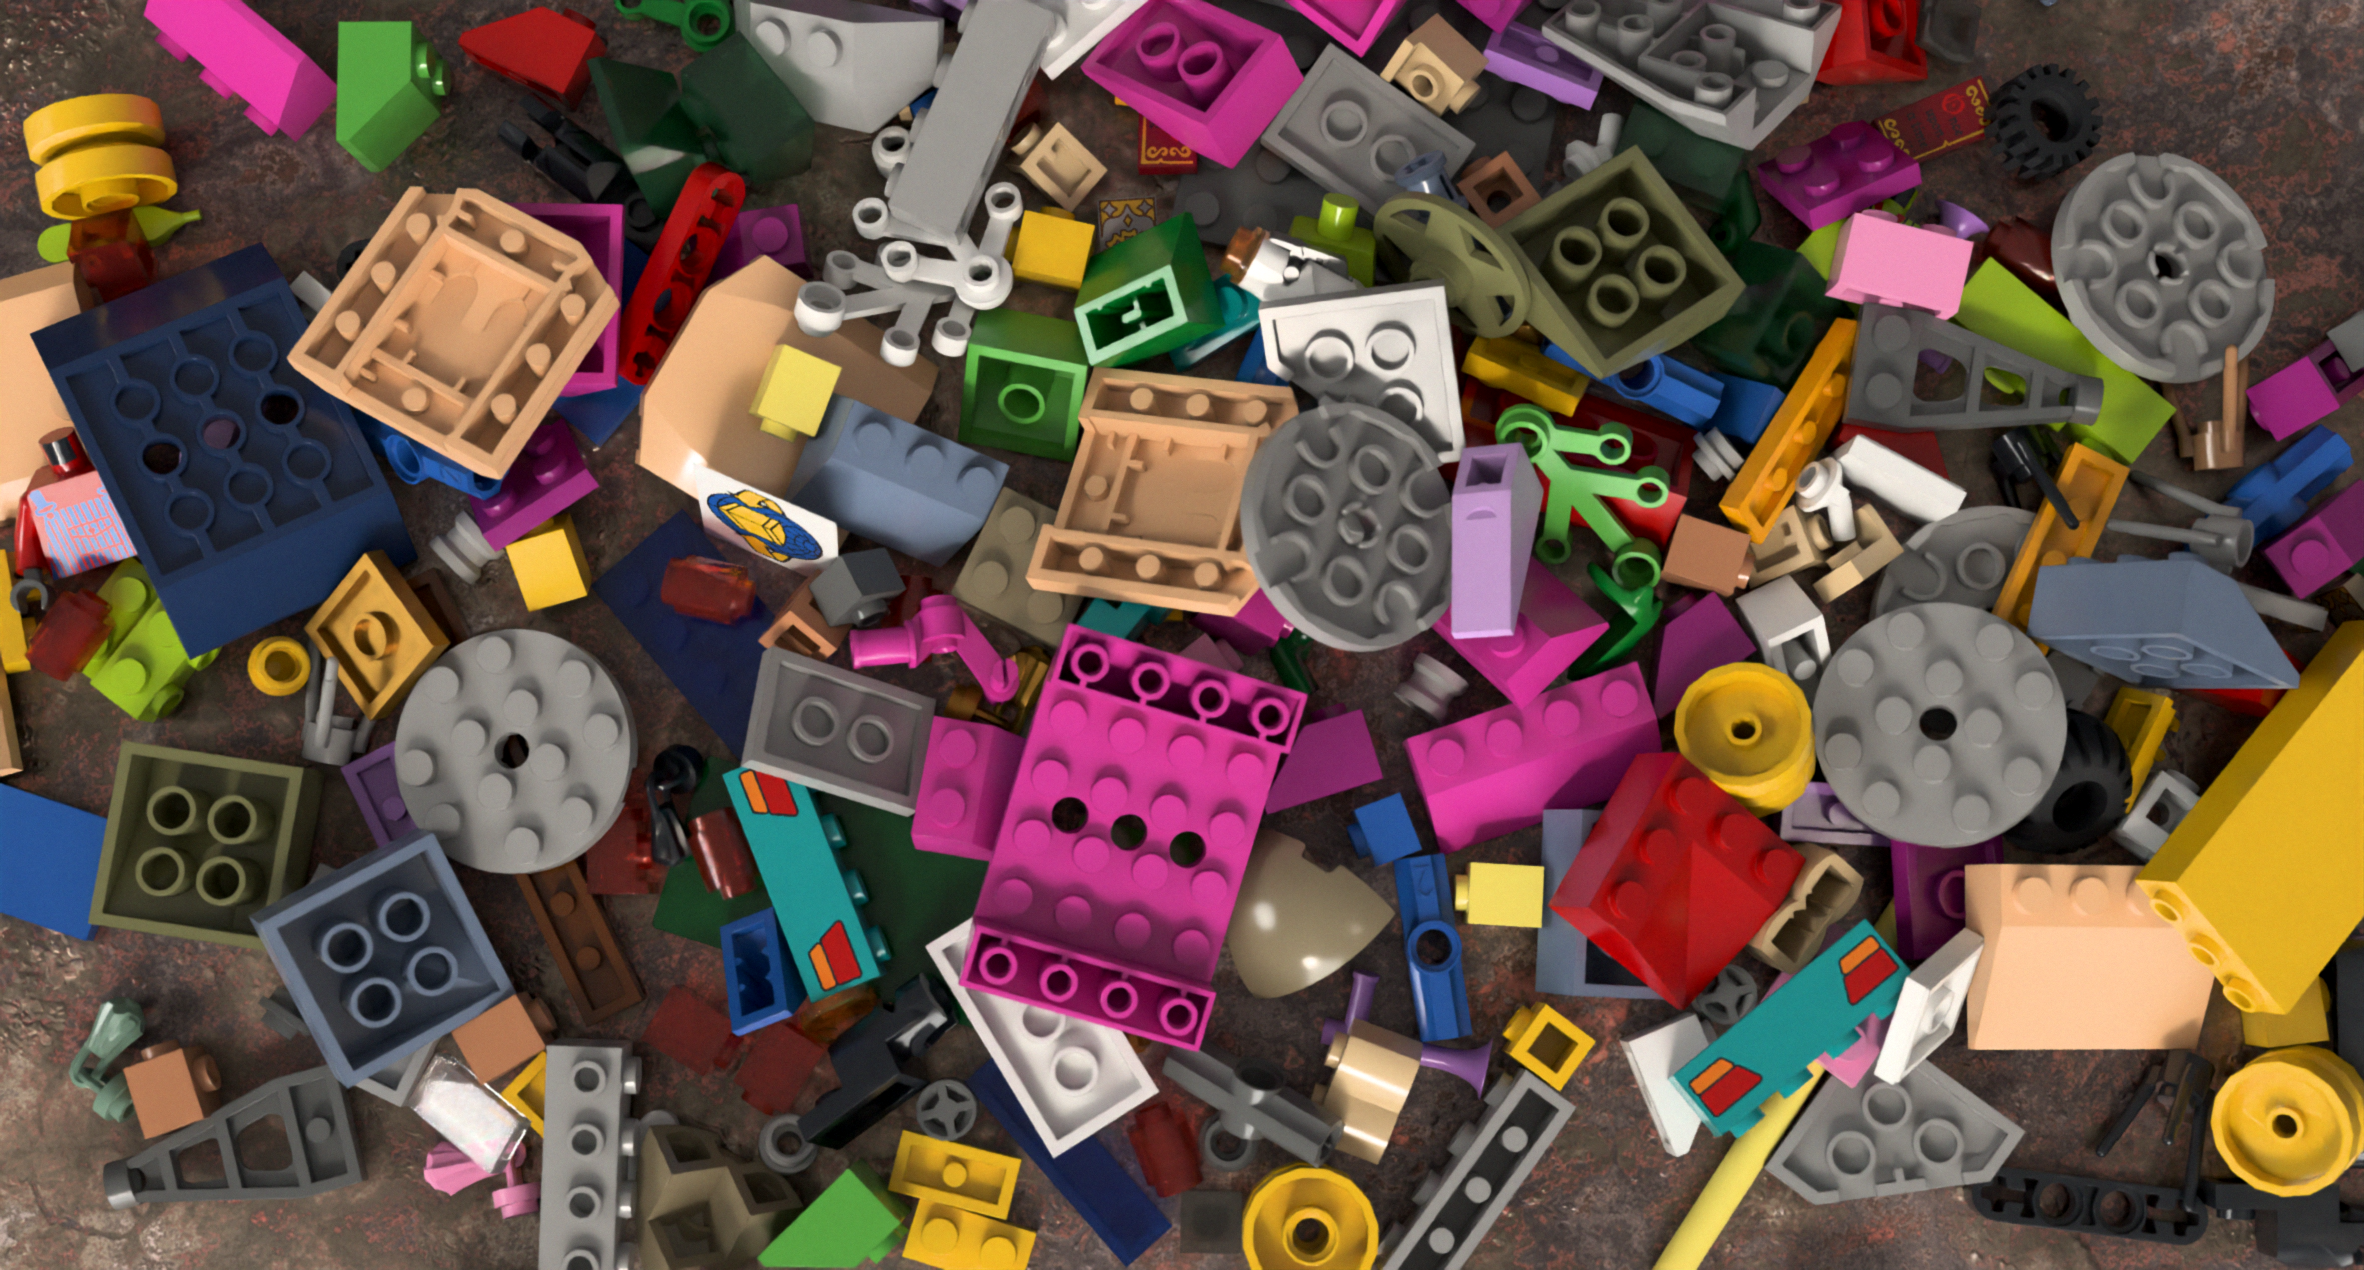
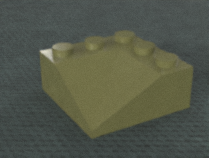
[1483,144,1746,380]
[88,740,326,951]

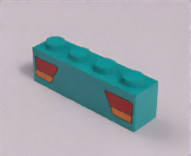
[722,766,891,1003]
[1668,918,1912,1138]

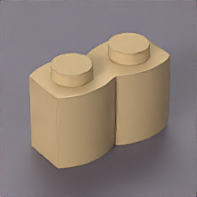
[1743,841,1864,975]
[1309,1017,1423,1165]

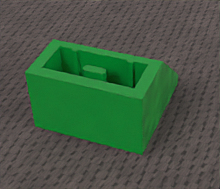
[1074,212,1226,369]

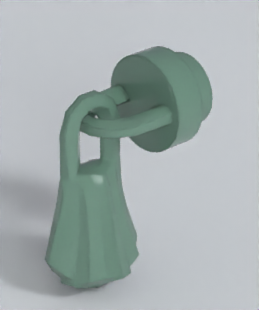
[69,996,147,1123]

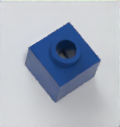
[1346,792,1422,867]

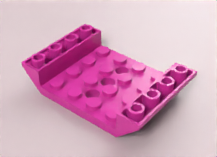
[958,622,1308,1052]

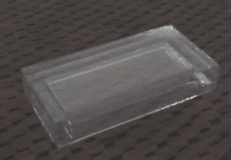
[406,1053,532,1174]

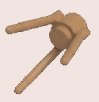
[2158,344,2251,471]

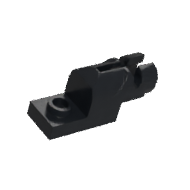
[497,92,677,257]
[796,972,960,1150]
[2196,1176,2364,1269]

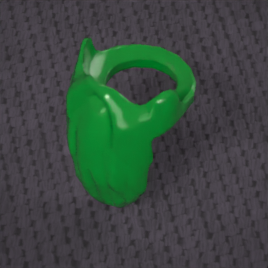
[1566,561,1663,681]

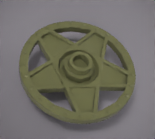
[1373,191,1532,338]

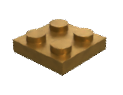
[304,549,450,721]

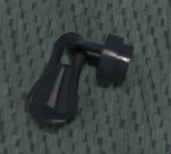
[644,744,704,868]

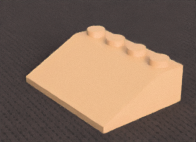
[1965,864,2215,1050]

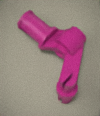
[849,595,1020,706]

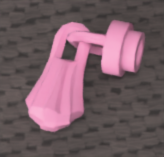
[423,1137,541,1219]

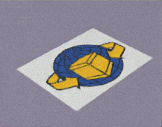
[692,461,839,577]

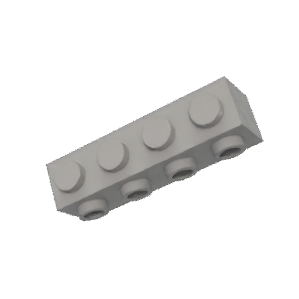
[884,0,1056,246]
[538,1038,642,1270]
[1375,1066,1577,1270]

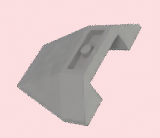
[1542,0,1842,151]

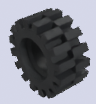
[1983,63,2103,181]

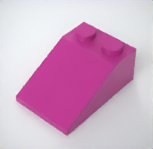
[1080,0,1305,169]

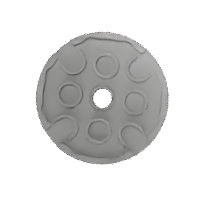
[2051,152,2275,384]
[1240,402,1452,652]
[1869,505,2105,738]
[1812,602,2067,848]
[395,629,638,874]

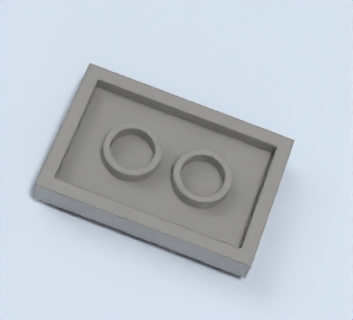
[1260,42,1476,222]
[741,646,936,817]

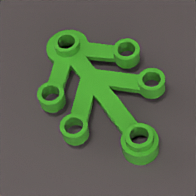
[1495,404,1671,591]

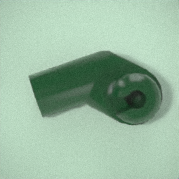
[1707,170,1762,256]
[1269,627,1320,696]

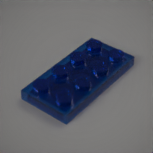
[591,508,776,762]

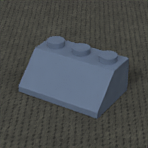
[783,393,1010,568]
[1535,809,1665,1000]

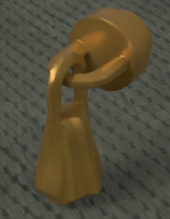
[942,644,1052,735]

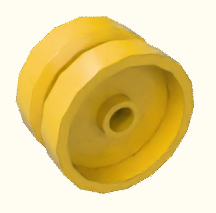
[23,93,178,220]
[1674,662,1816,818]
[2211,1043,2364,1197]
[1241,1160,1379,1270]

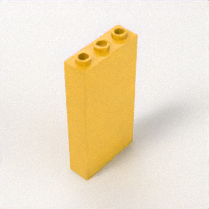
[2134,620,2364,1015]

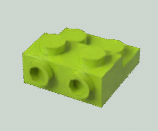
[52,556,222,723]

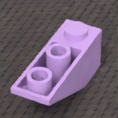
[1451,442,1544,639]

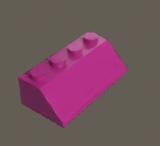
[1401,661,1663,855]

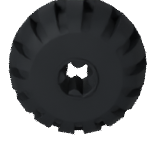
[2002,708,2133,855]

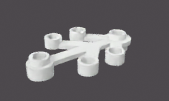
[852,126,1023,310]
[794,242,992,367]

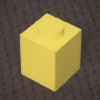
[748,344,842,444]
[1452,862,1544,928]

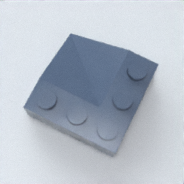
[2026,552,2300,689]
[249,828,517,1088]

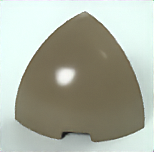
[1226,828,1396,999]
[635,1124,804,1270]

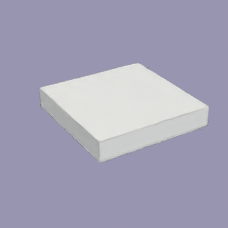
[1828,434,1967,526]
[1874,928,1985,1085]

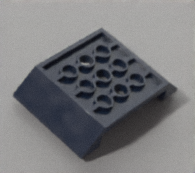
[30,242,418,660]

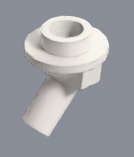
[1563,113,1625,181]
[1795,457,1856,541]

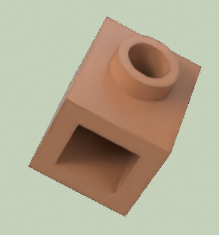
[1660,513,1756,600]
[451,991,557,1085]
[123,1039,222,1139]

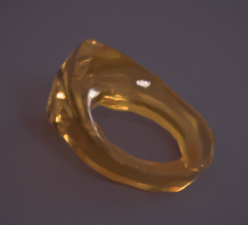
[799,983,877,1044]

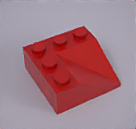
[1547,752,1807,1010]

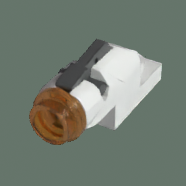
[1218,225,1365,302]

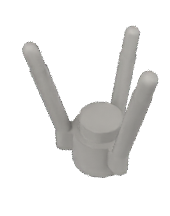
[2105,470,2254,574]
[300,635,377,766]

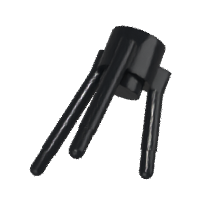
[1989,425,2079,530]
[2095,1049,2216,1212]

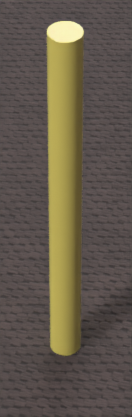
[1652,897,1898,1270]

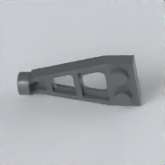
[1842,302,2104,433]
[103,1064,369,1211]

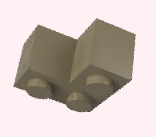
[950,486,1088,651]

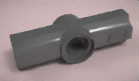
[1161,1038,1345,1168]

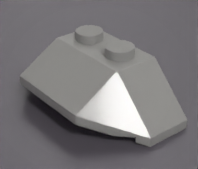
[734,0,944,133]

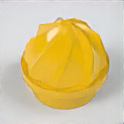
[247,636,311,696]

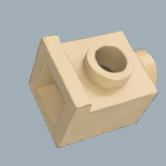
[1380,13,1489,118]

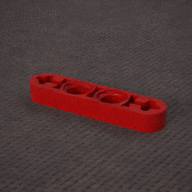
[618,161,745,385]

